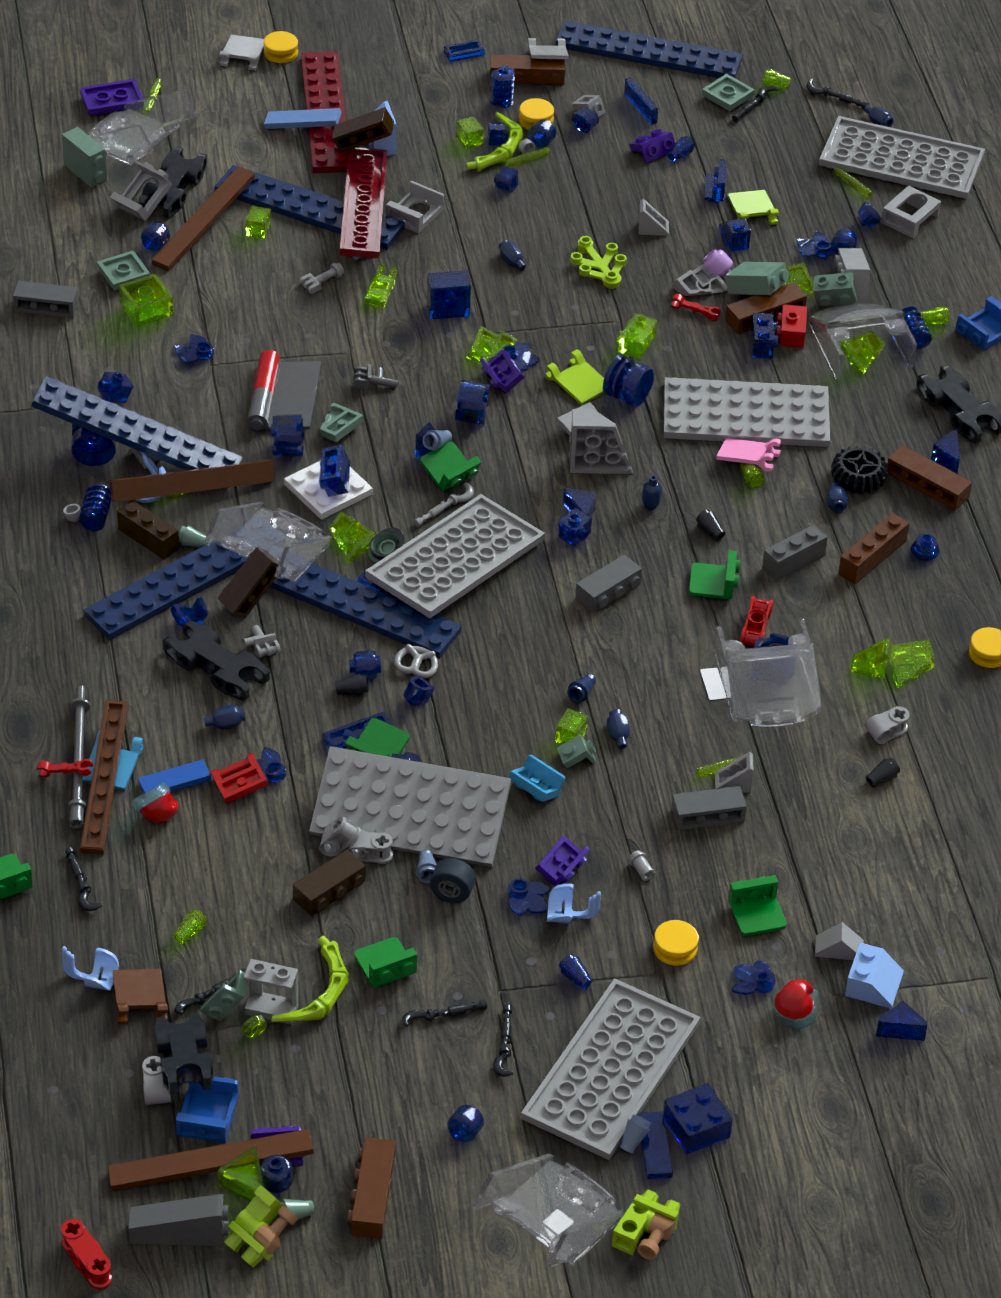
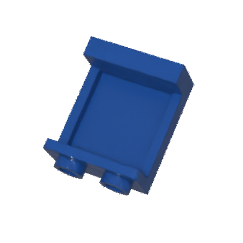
[955,296,1001,351]
[176,1076,239,1143]

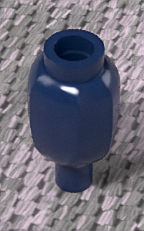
[864,105,894,127]
[499,240,526,271]
[642,475,662,510]
[826,482,848,513]
[203,705,246,729]
[606,709,630,749]

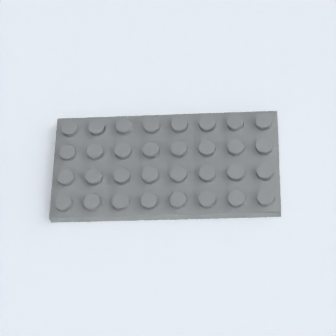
[819,116,985,199]
[664,377,830,447]
[365,494,545,618]
[309,746,511,867]
[521,978,701,1160]

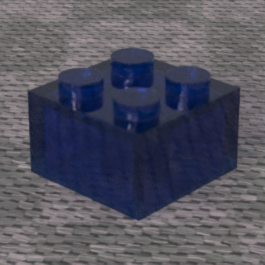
[427,270,471,319]
[663,1083,733,1155]

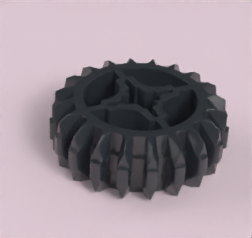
[831,445,888,494]

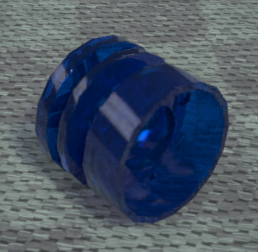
[602,354,655,407]
[72,424,116,466]

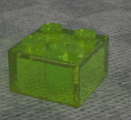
[119,274,173,327]

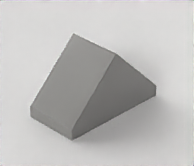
[638,199,669,236]
[715,752,753,793]
[815,922,864,960]

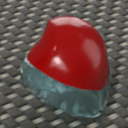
[132,782,179,823]
[773,979,820,1028]

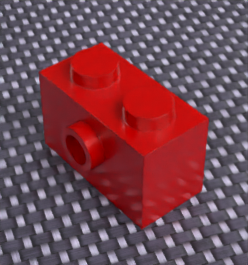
[776,305,807,348]

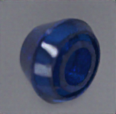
[857,202,881,227]
[911,534,940,561]

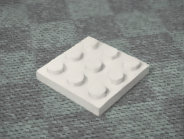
[284,453,373,520]

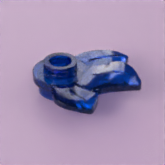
[797,231,833,257]
[175,334,214,362]
[501,343,540,371]
[246,747,287,783]
[507,878,550,916]
[732,960,776,995]

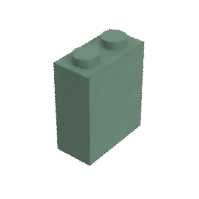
[62,127,107,188]
[725,262,789,295]

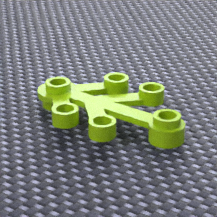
[570,236,627,289]

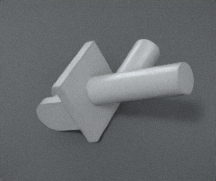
[243,625,281,658]

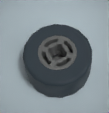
[430,858,476,903]

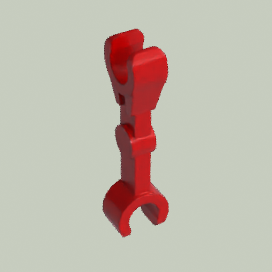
[671,294,721,321]
[36,759,93,777]

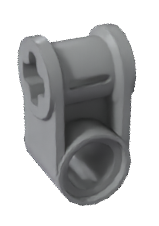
[865,706,909,745]
[319,816,361,857]
[348,830,393,864]
[142,1056,171,1105]

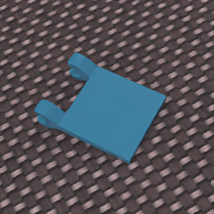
[82,730,144,791]

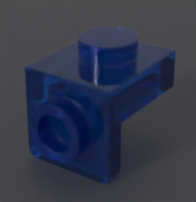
[170,597,209,626]

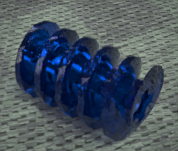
[490,66,515,108]
[896,306,932,349]
[79,484,111,531]

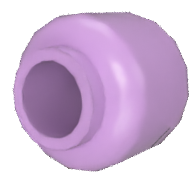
[703,249,733,279]

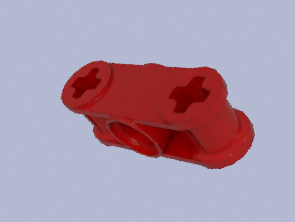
[740,596,774,650]
[61,1219,112,1290]

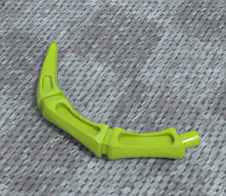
[466,112,523,172]
[271,936,349,1022]

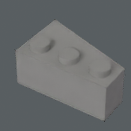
[834,248,870,307]

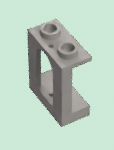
[110,161,172,221]
[386,181,444,234]
[881,186,941,239]
[244,959,299,1025]

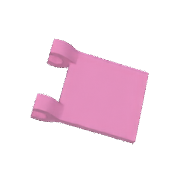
[716,438,781,472]

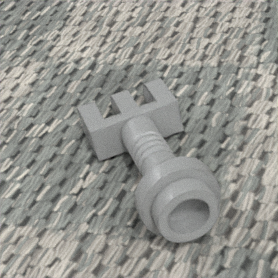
[299,263,344,294]

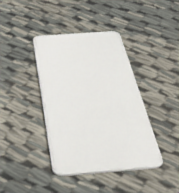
[700,668,727,700]

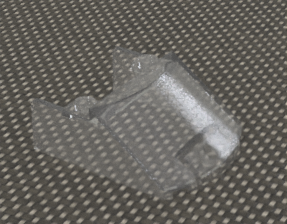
[87,89,198,166]
[809,303,917,379]
[205,502,332,582]
[714,618,821,727]
[473,1154,625,1267]

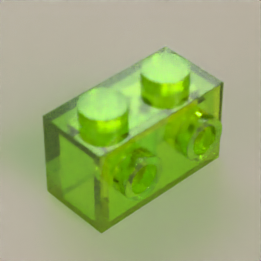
[617,313,658,359]

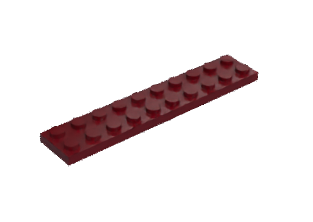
[301,51,349,173]
[339,147,387,259]

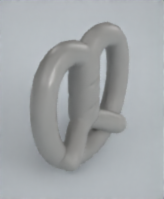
[394,644,438,678]

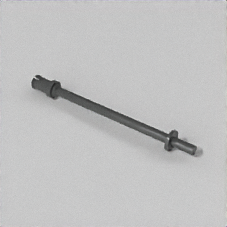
[68,686,90,829]

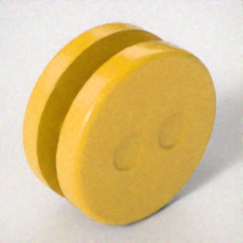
[264,31,298,63]
[519,98,554,131]
[969,627,1001,668]
[653,920,699,966]

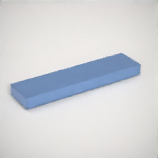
[264,108,341,129]

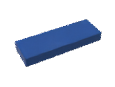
[138,759,211,799]

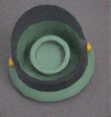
[368,527,405,563]

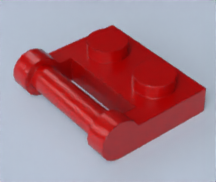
[210,753,268,804]

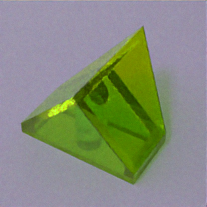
[218,1145,264,1202]

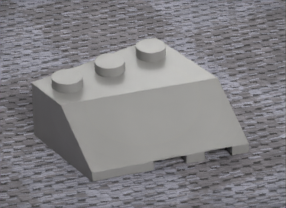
[569,409,633,474]

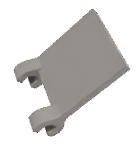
[219,35,264,71]
[528,38,569,59]

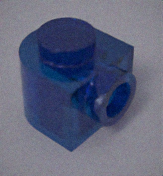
[572,106,599,133]
[488,123,508,146]
[494,166,518,192]
[403,675,435,706]

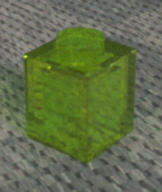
[456,116,484,149]
[246,206,271,239]
[556,708,588,744]

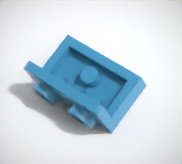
[508,755,565,802]

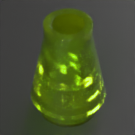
[762,69,791,88]
[921,306,949,325]
[740,463,764,488]
[173,909,208,944]

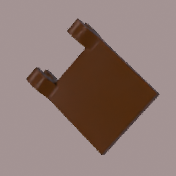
[112,969,168,1024]

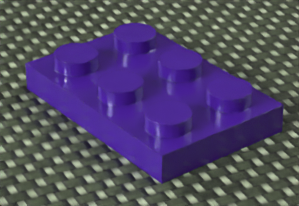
[80,79,144,116]

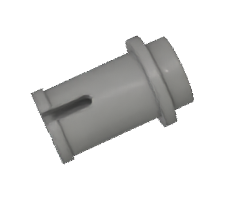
[629,850,655,881]

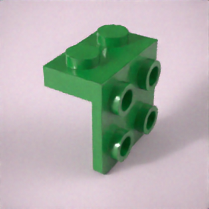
[420,442,482,492]
[689,550,740,600]
[345,718,410,758]
[0,854,33,899]
[728,875,787,936]
[354,937,417,988]

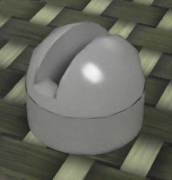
[519,139,535,156]
[63,504,82,522]

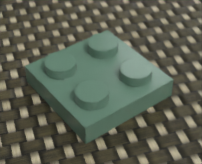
[702,74,755,111]
[97,251,150,291]

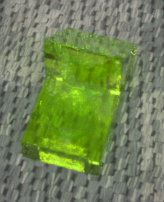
[851,638,893,678]

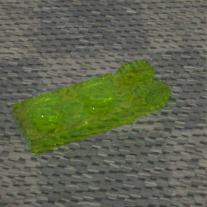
[365,264,397,308]

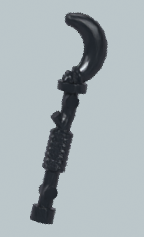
[806,79,869,109]
[732,85,779,122]
[65,847,102,911]
[174,968,246,1015]
[402,999,487,1026]
[493,1005,513,1077]

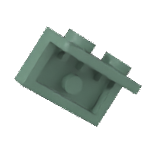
[813,272,858,306]
[200,970,249,1022]

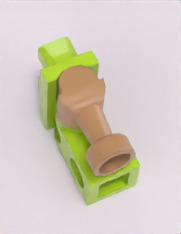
[224,1185,299,1268]
[612,1190,680,1260]

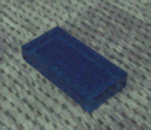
[444,40,485,62]

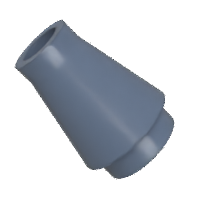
[423,430,452,451]
[416,850,437,883]
[619,1114,651,1154]

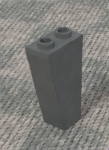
[128,1194,229,1246]

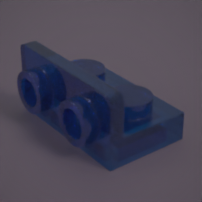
[704,159,727,202]

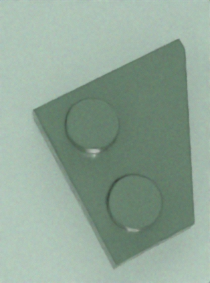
[320,403,364,442]

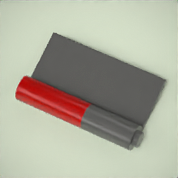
[247,350,322,430]

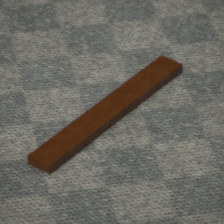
[152,166,255,271]
[110,460,275,502]
[80,700,128,854]
[108,1129,314,1191]

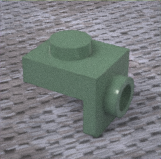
[557,735,596,769]

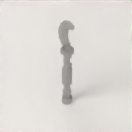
[414,482,474,527]

